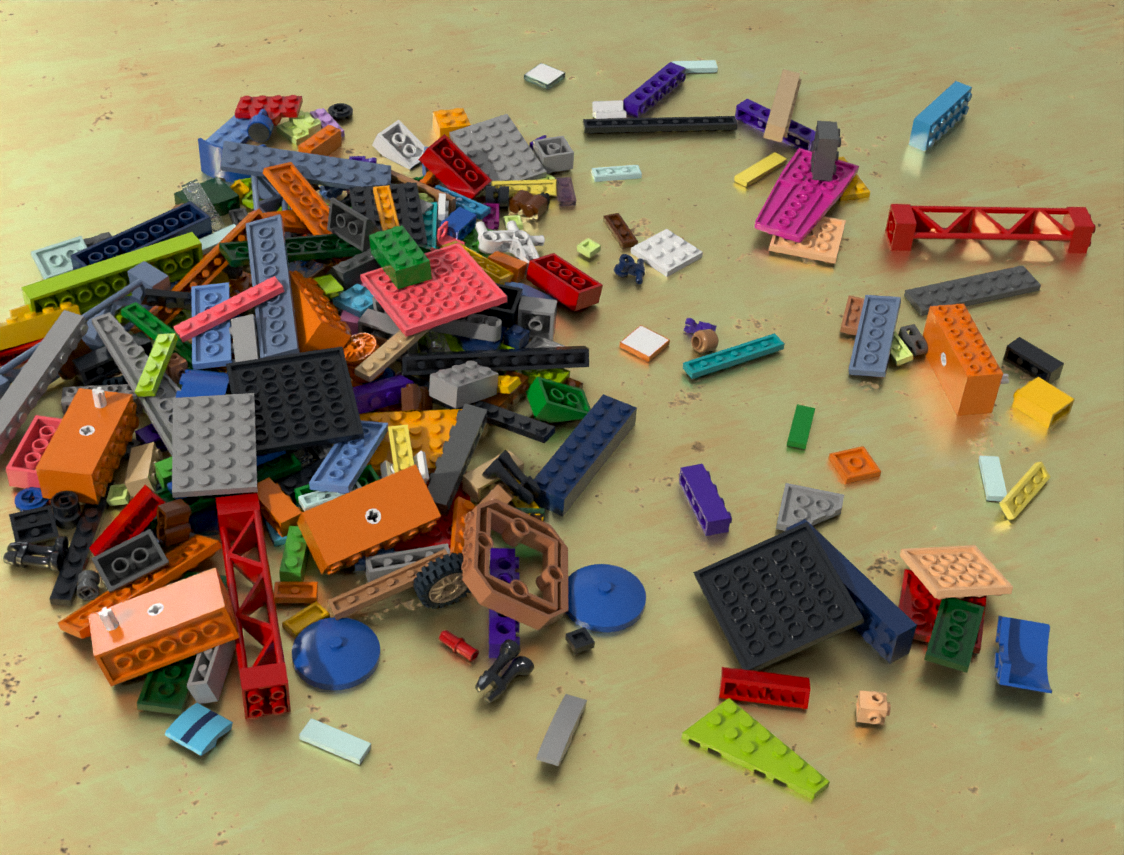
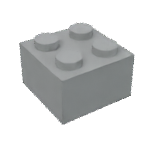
[533,136,574,174]
[518,296,557,341]

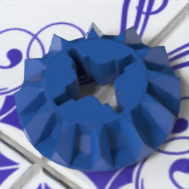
[14,487,49,511]

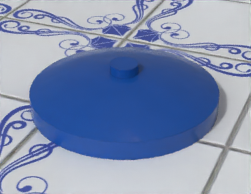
[566,564,646,633]
[292,617,380,690]

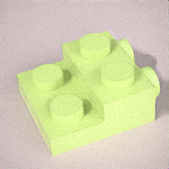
[276,110,321,145]

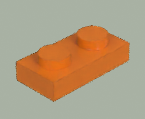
[274,582,318,603]

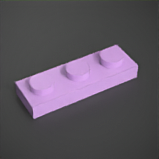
[310,108,345,137]

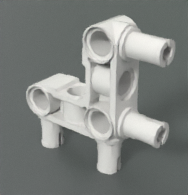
[475,221,545,275]

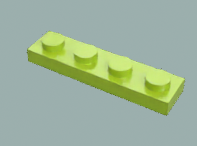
[135,333,178,397]

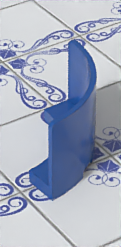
[198,138,267,182]
[176,369,229,398]
[995,616,1052,693]

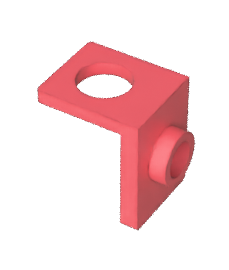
[437,221,465,247]

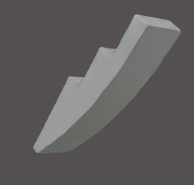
[536,694,587,766]

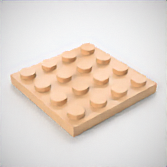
[769,216,846,264]
[900,545,1013,599]

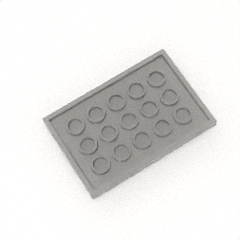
[449,114,547,193]
[172,393,258,498]

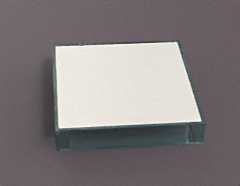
[524,63,565,89]

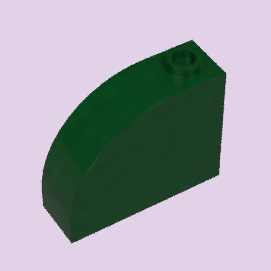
[174,177,240,218]

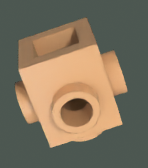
[856,690,891,725]

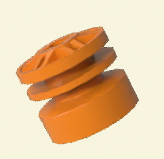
[343,333,385,383]

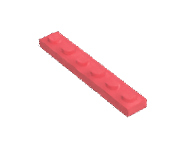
[173,276,285,342]

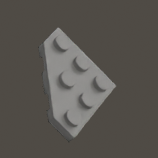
[776,483,844,531]

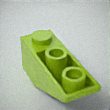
[313,274,344,302]

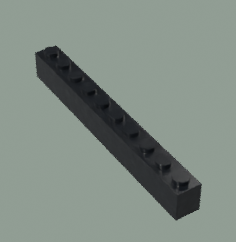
[400,346,589,375]

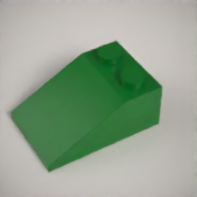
[526,376,591,423]

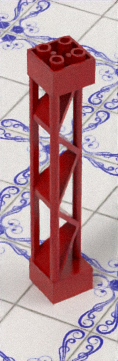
[885,204,1096,253]
[216,492,291,719]

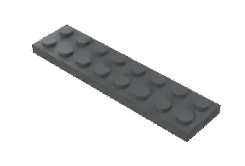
[904,265,1041,316]

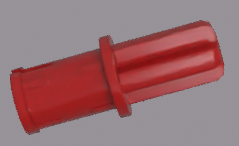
[439,630,479,662]

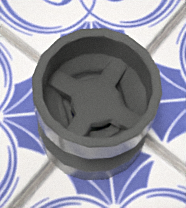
[77,570,100,600]

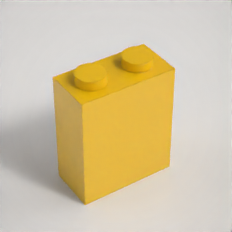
[1012,377,1074,429]

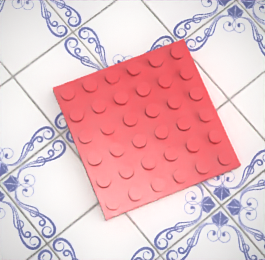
[360,243,507,337]

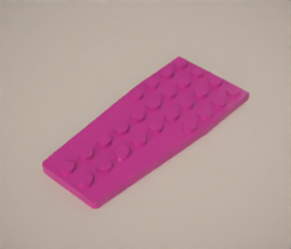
[754,148,859,242]

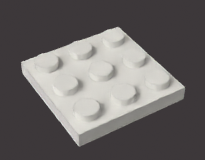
[631,229,703,277]

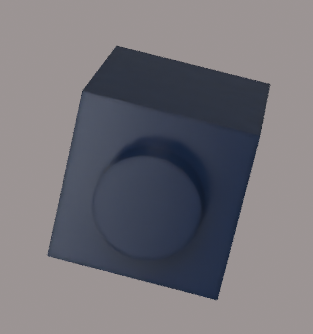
[504,324,530,349]

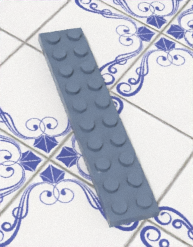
[220,141,391,189]
[246,214,300,358]

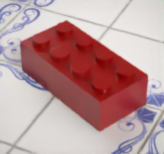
[418,134,492,200]
[526,253,603,311]

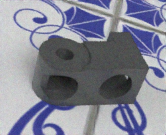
[898,324,928,357]

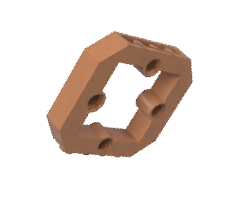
[461,499,568,630]

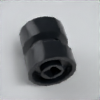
[485,186,509,208]
[51,490,81,530]

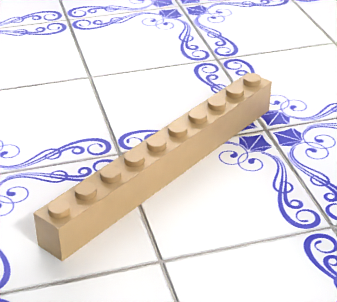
[763,69,802,143]

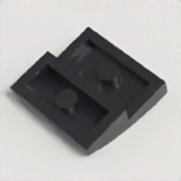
[9,505,59,544]

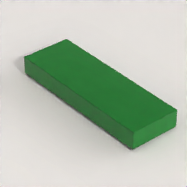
[787,404,815,449]

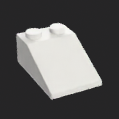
[372,120,425,170]

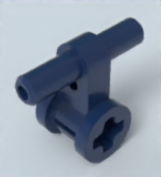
[614,254,645,284]

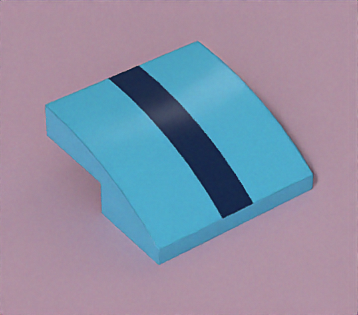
[165,703,233,756]

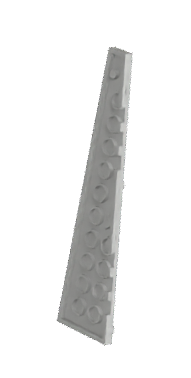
[92,312,181,455]

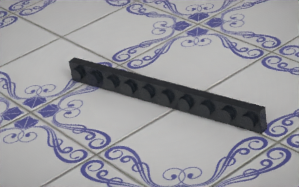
[583,116,737,134]
[393,371,555,444]

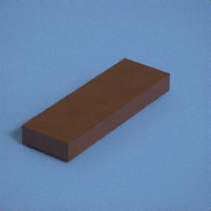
[603,213,638,249]

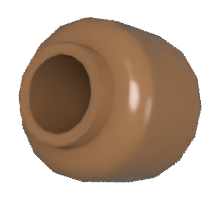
[691,329,719,353]

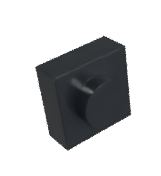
[565,627,595,654]

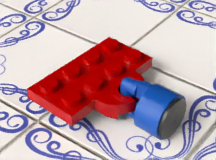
[235,95,303,142]

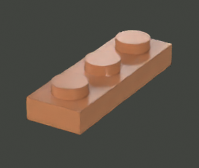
[840,295,865,335]

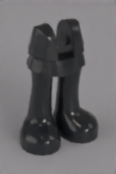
[482,450,542,505]
[3,536,69,572]
[475,639,534,703]

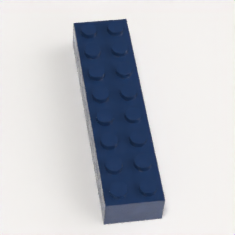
[70,201,212,270]
[533,394,637,516]
[786,519,917,664]

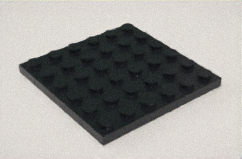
[226,347,364,455]
[693,522,864,671]

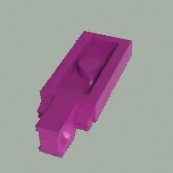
[482,203,499,230]

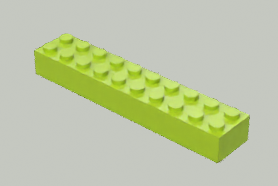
[21,232,203,313]

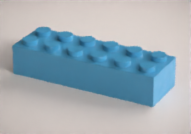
[909,81,972,151]

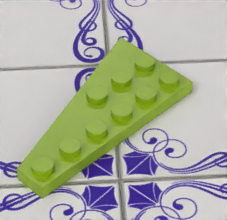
[682,698,830,799]

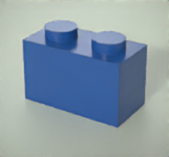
[440,207,477,241]

